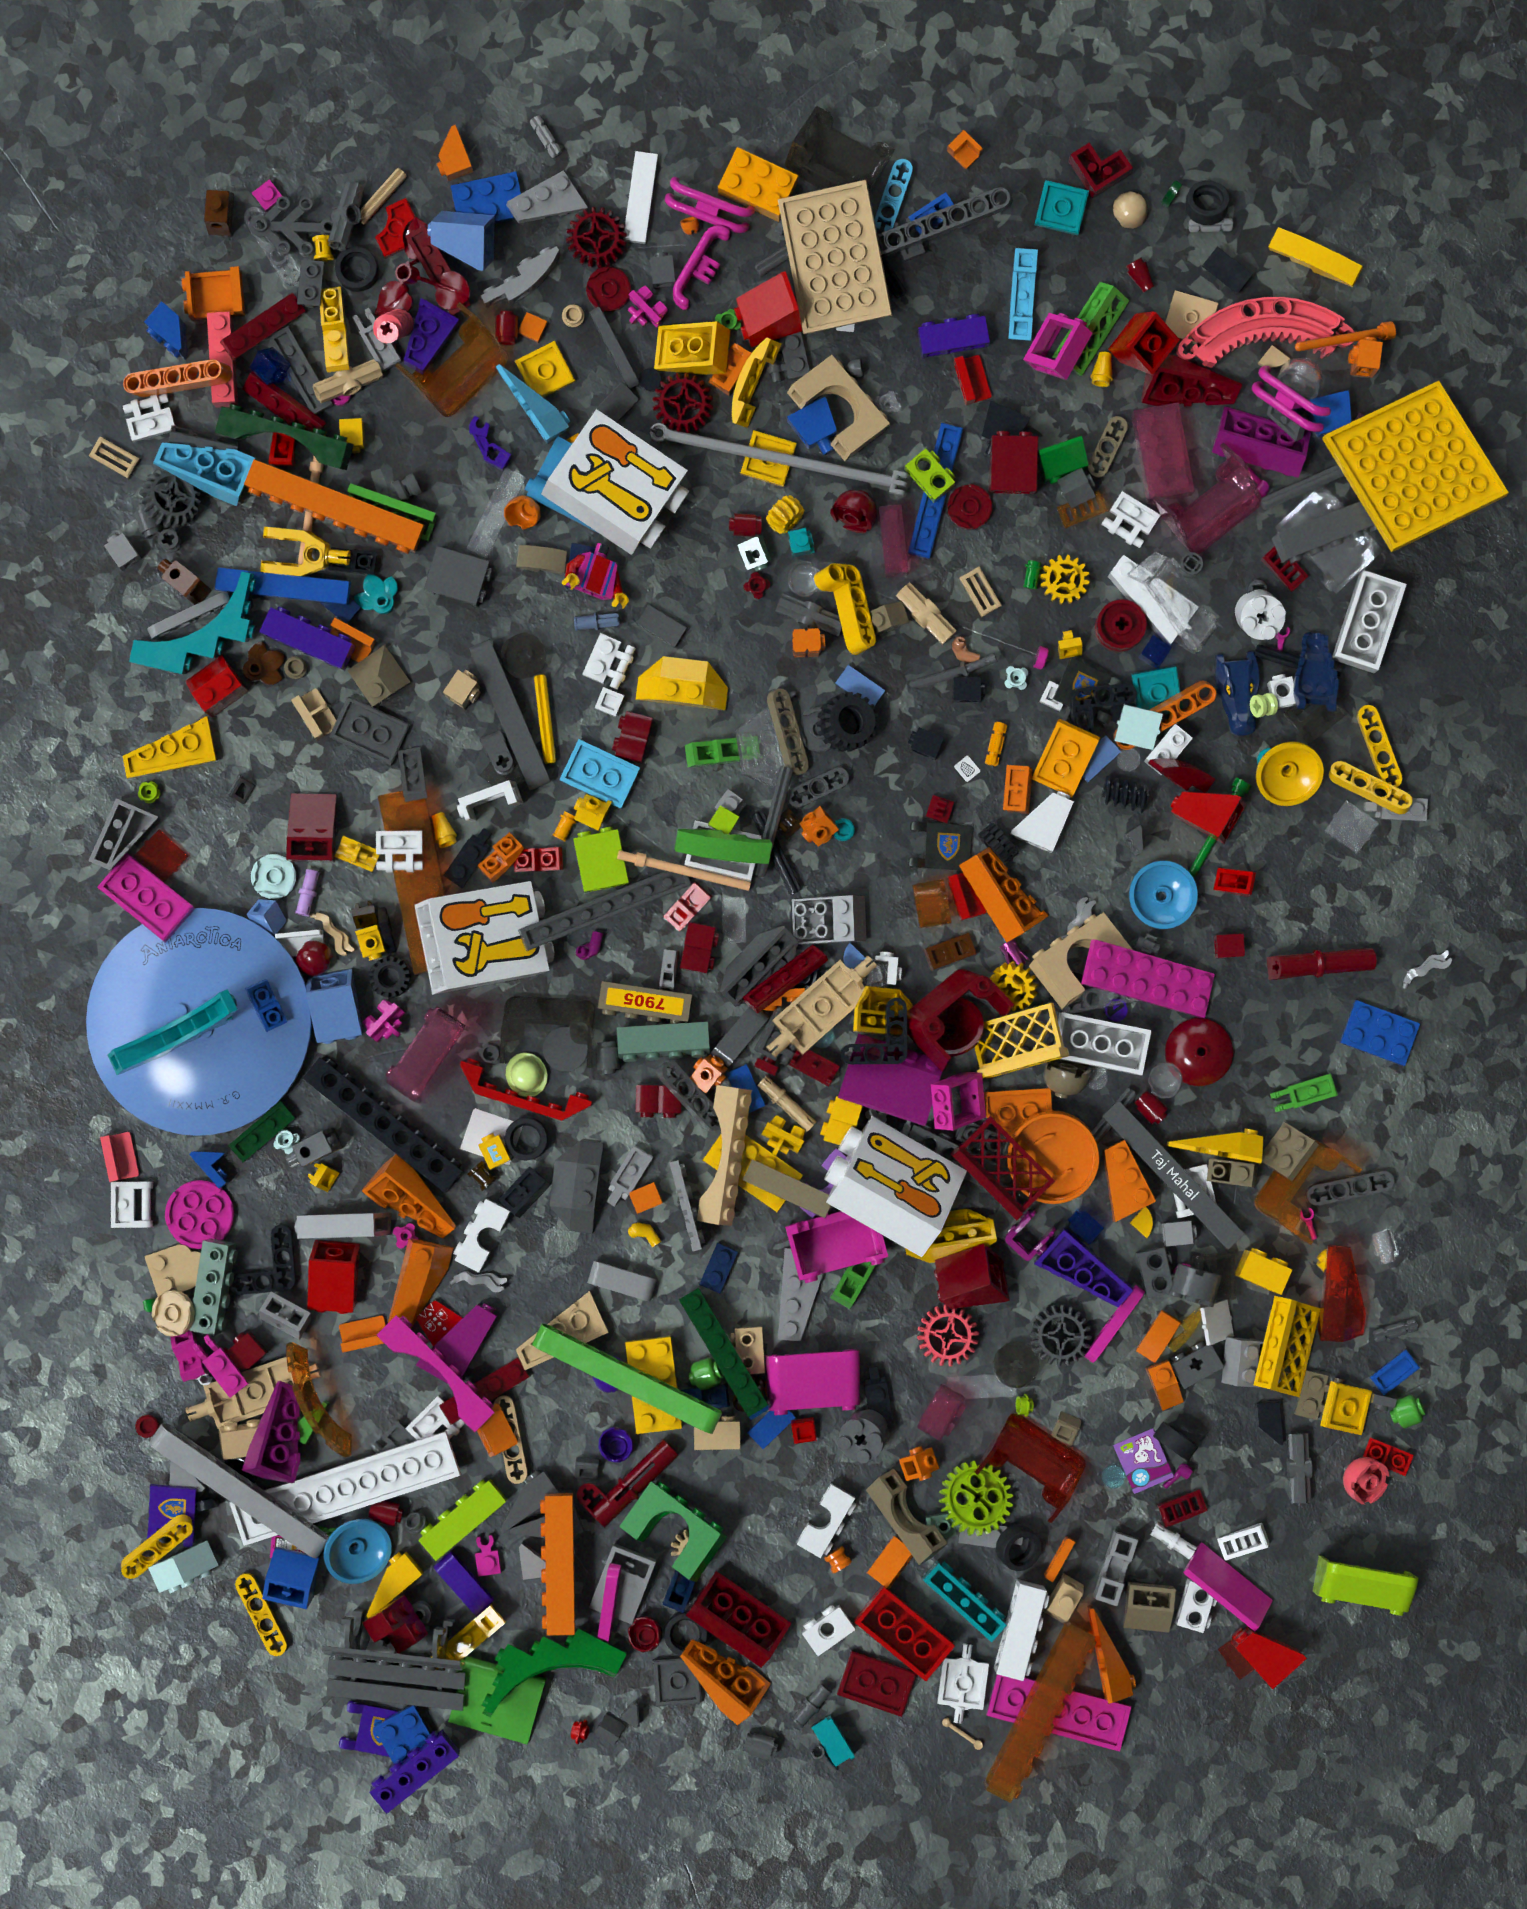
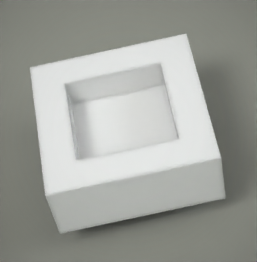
[1039,681,1063,712]
[595,687,624,717]

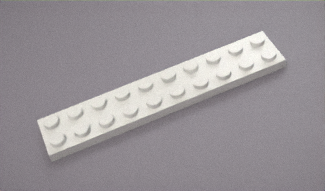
[229,1431,461,1546]

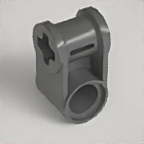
[479,730,514,776]

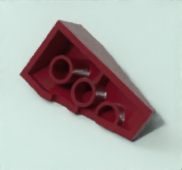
[1141,354,1242,408]

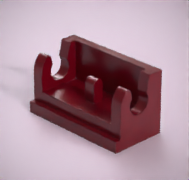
[789,1049,840,1087]

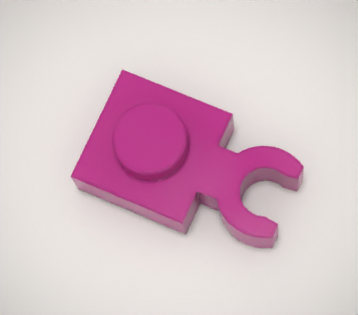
[475,1534,501,1576]

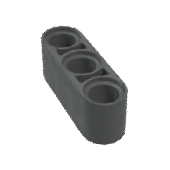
[711,1006,770,1067]

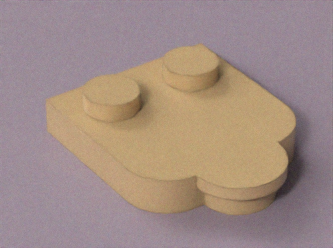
[144,1244,201,1296]

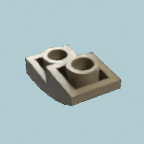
[516,545,567,575]

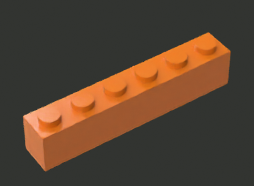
[540,1493,575,1635]

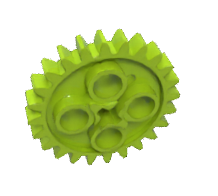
[939,1461,1013,1536]

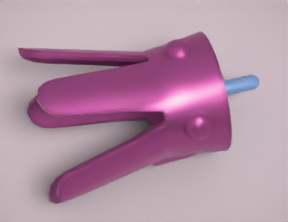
[999,938,1030,965]

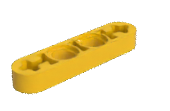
[1357,705,1402,787]
[1329,761,1412,814]
[121,1514,193,1579]
[235,1573,288,1656]

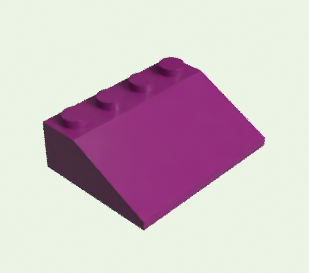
[838,1033,942,1126]

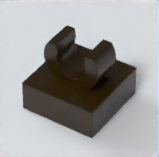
[777,808,801,840]
[351,901,379,929]

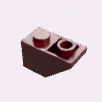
[223,1332,268,1369]

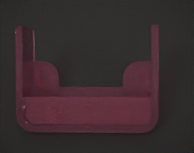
[1152,443,1261,554]
[385,1006,470,1103]

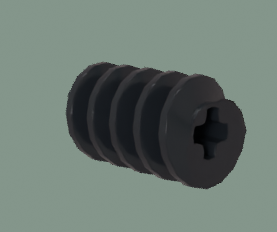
[1101,776,1151,813]

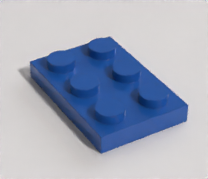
[450,172,521,224]
[1340,1000,1420,1066]
[373,1705,431,1764]

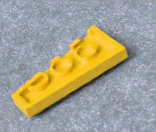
[123,716,217,779]

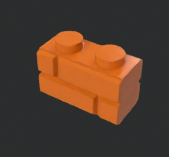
[792,628,825,658]

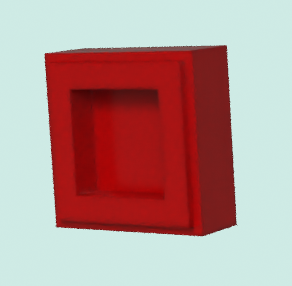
[791,1417,817,1444]

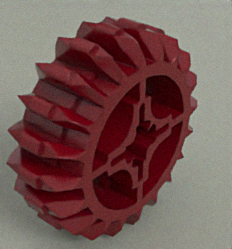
[566,207,627,268]
[652,373,713,433]

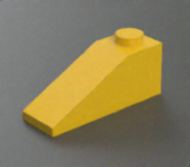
[366,1551,424,1618]

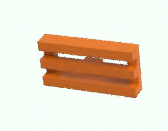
[1044,1536,1075,1582]

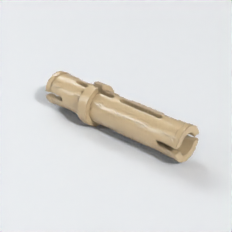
[757,1075,816,1132]

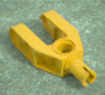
[260,526,351,576]

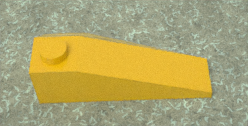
[1166,1129,1263,1164]

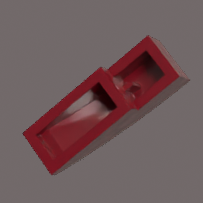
[1148,758,1216,793]

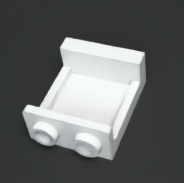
[457,780,523,822]

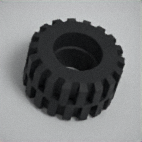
[817,692,879,752]

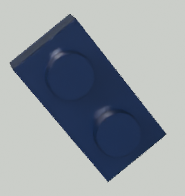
[699,1243,738,1294]

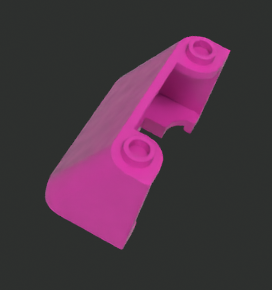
[785,1211,888,1283]
[765,1349,860,1415]

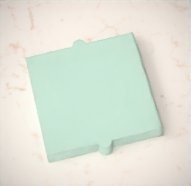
[1114,704,1163,750]

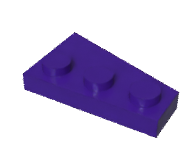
[404,298,459,375]

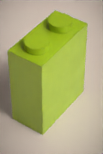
[573,827,629,893]

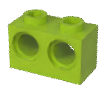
[905,448,955,503]

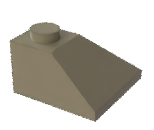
[347,645,410,708]

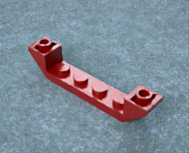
[460,1058,593,1121]

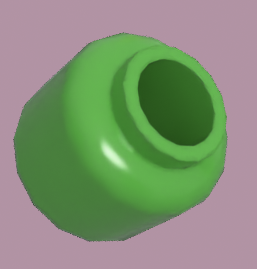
[688,1357,724,1390]
[1390,1395,1426,1428]

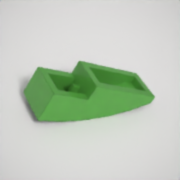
[685,736,760,768]
[830,1245,886,1309]

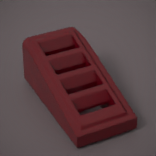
[1261,546,1308,592]
[1157,1489,1208,1527]

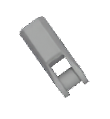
[659,949,679,992]

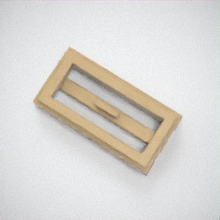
[89,437,140,479]
[959,567,1002,618]

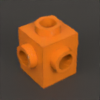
[799,806,839,847]
[690,1054,728,1093]
[899,1446,940,1481]

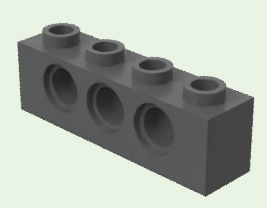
[908,1124,996,1189]

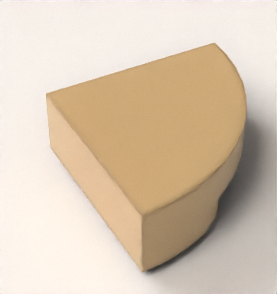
[1258,345,1290,368]

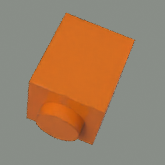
[437,125,473,181]
[1145,1360,1184,1411]

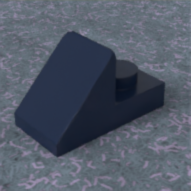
[662,1570,695,1613]

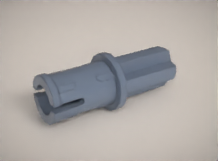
[574,612,620,631]

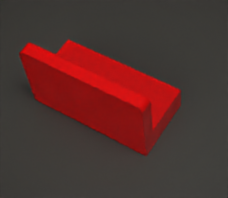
[953,355,991,405]
[947,873,986,921]

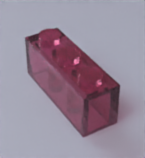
[878,504,908,578]

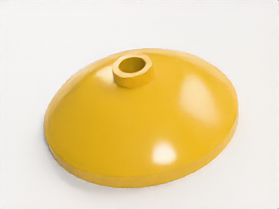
[1256,742,1324,806]

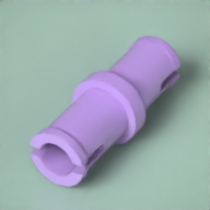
[295,869,320,917]

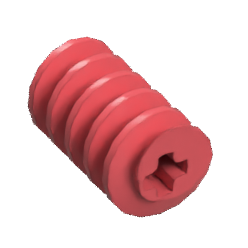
[373,309,414,343]

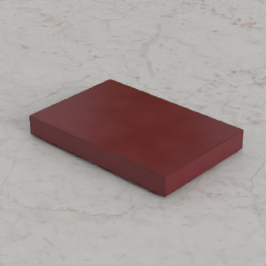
[837,1650,916,1717]

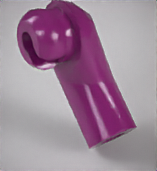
[575,931,603,960]

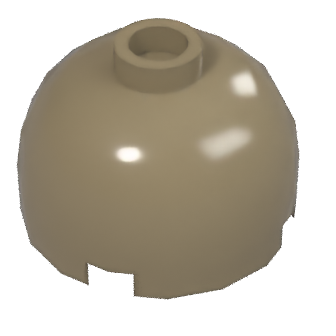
[1044,1060,1091,1098]

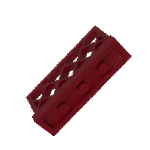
[951,1116,1055,1221]

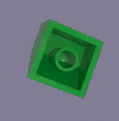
[1037,436,1089,485]

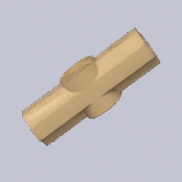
[313,359,383,403]
[896,582,956,645]

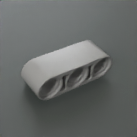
[587,1261,657,1302]

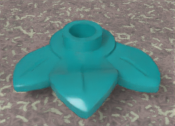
[354,575,398,614]

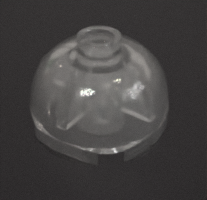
[1277,358,1323,400]

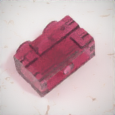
[917,1384,966,1441]

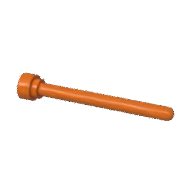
[1295,321,1396,351]

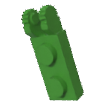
[1270,1073,1338,1112]

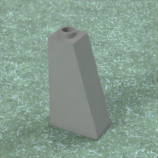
[295,1212,391,1239]

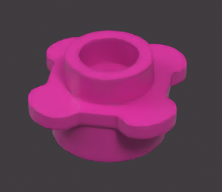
[393,1223,418,1249]

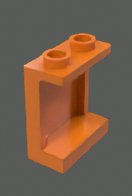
[182,266,245,320]

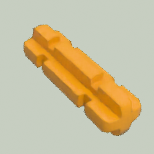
[985,722,1007,766]

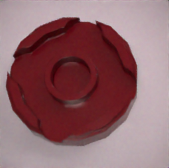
[586,266,631,312]
[947,484,992,530]

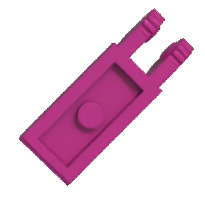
[192,1334,249,1398]

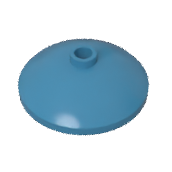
[1129,861,1198,929]
[324,1519,392,1584]

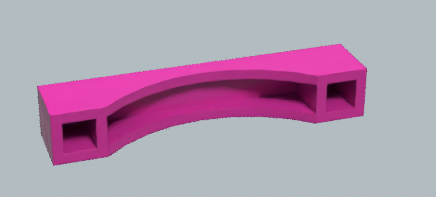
[377,1315,494,1433]

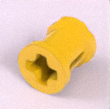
[312,235,334,262]

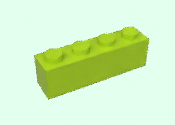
[418,1479,508,1561]

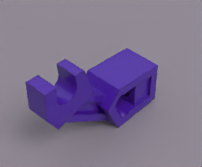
[469,416,512,472]

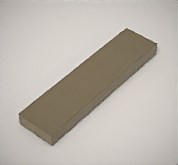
[743,1159,831,1219]

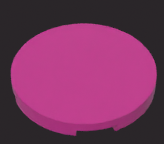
[165,1180,234,1249]

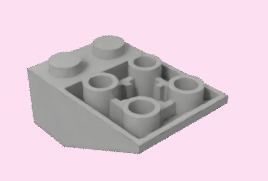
[792,895,867,945]
[1221,1337,1297,1389]
[589,1543,656,1624]

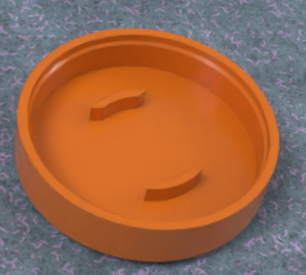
[1007,1111,1099,1204]

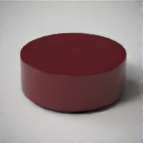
[135,1414,159,1438]

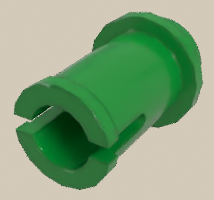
[1023,560,1043,590]

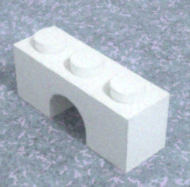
[453,1199,511,1272]
[797,1483,856,1558]

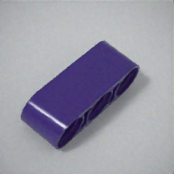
[433,1551,494,1616]

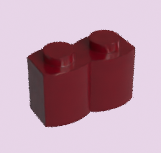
[612,711,653,763]
[636,1085,682,1118]

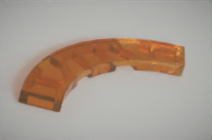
[286,1342,352,1458]

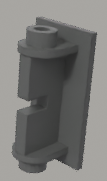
[297,259,324,308]

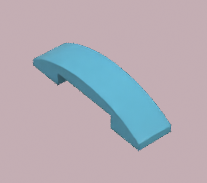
[1008,248,1038,341]

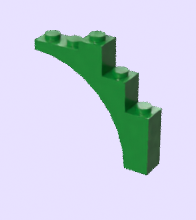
[481,1629,627,1718]

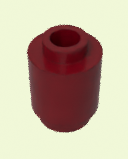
[495,311,518,345]
[729,513,762,537]
[1134,1090,1168,1124]
[369,1500,404,1526]

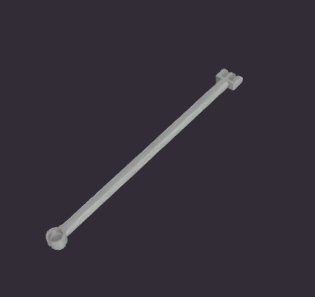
[650,423,909,496]

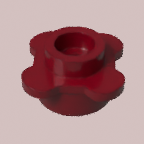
[743,572,770,599]

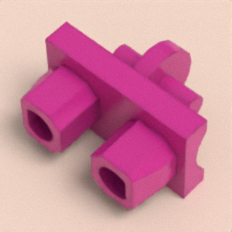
[628,286,668,328]
[362,999,405,1043]

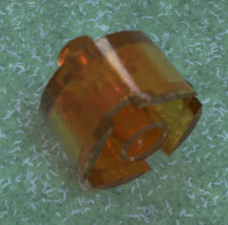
[912,879,951,928]

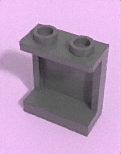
[424,546,493,607]

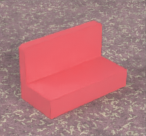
[100,1132,139,1182]

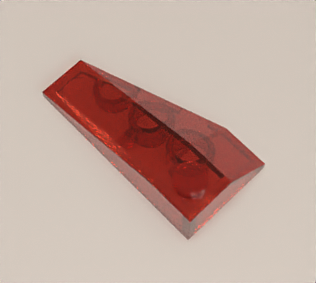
[1317,1245,1366,1342]

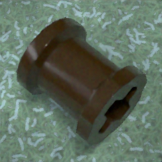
[467,1161,497,1191]

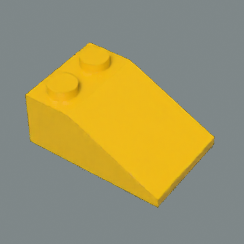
[654,321,730,375]

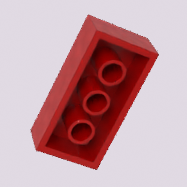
[854,1585,955,1681]

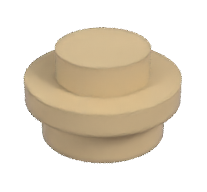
[562,305,585,328]

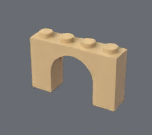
[787,355,890,461]
[1029,912,1133,1009]

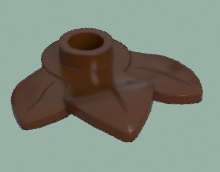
[243,642,285,685]

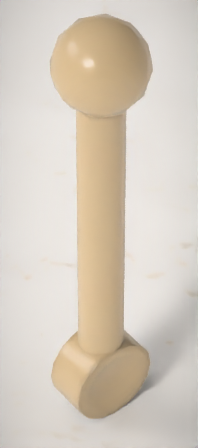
[942,1718,983,1750]

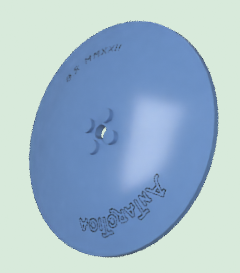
[86,908,312,1136]

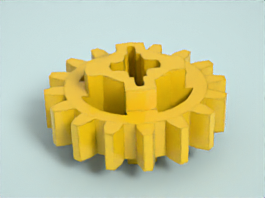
[1040,555,1089,605]
[990,961,1039,1011]

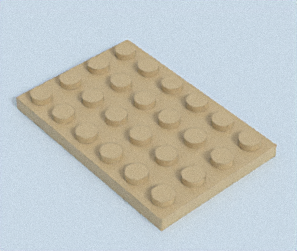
[778,180,893,334]

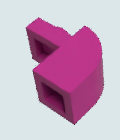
[170,1330,205,1382]

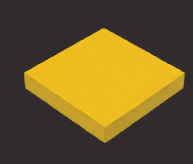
[515,341,575,398]
[740,430,797,487]
[1320,1381,1372,1435]

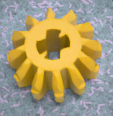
[766,495,805,534]

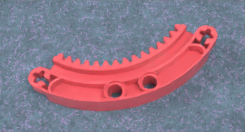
[1176,297,1354,368]

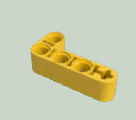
[814,563,876,655]

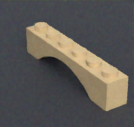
[697,1085,752,1226]

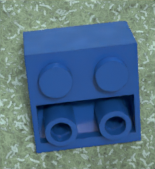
[144,301,188,360]
[262,1547,320,1609]

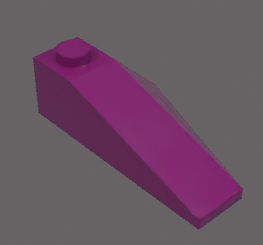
[242,1381,300,1483]

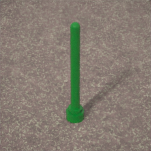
[1188,778,1252,877]

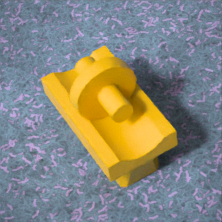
[334,836,380,872]
[761,1115,805,1156]

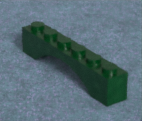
[215,404,354,470]
[679,1288,771,1420]

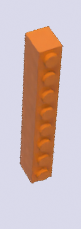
[244,459,425,554]

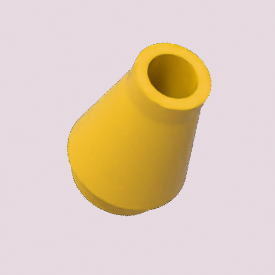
[1090,352,1113,387]
[431,812,457,848]

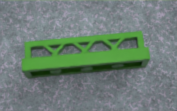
[1052,282,1129,376]
[347,483,438,542]

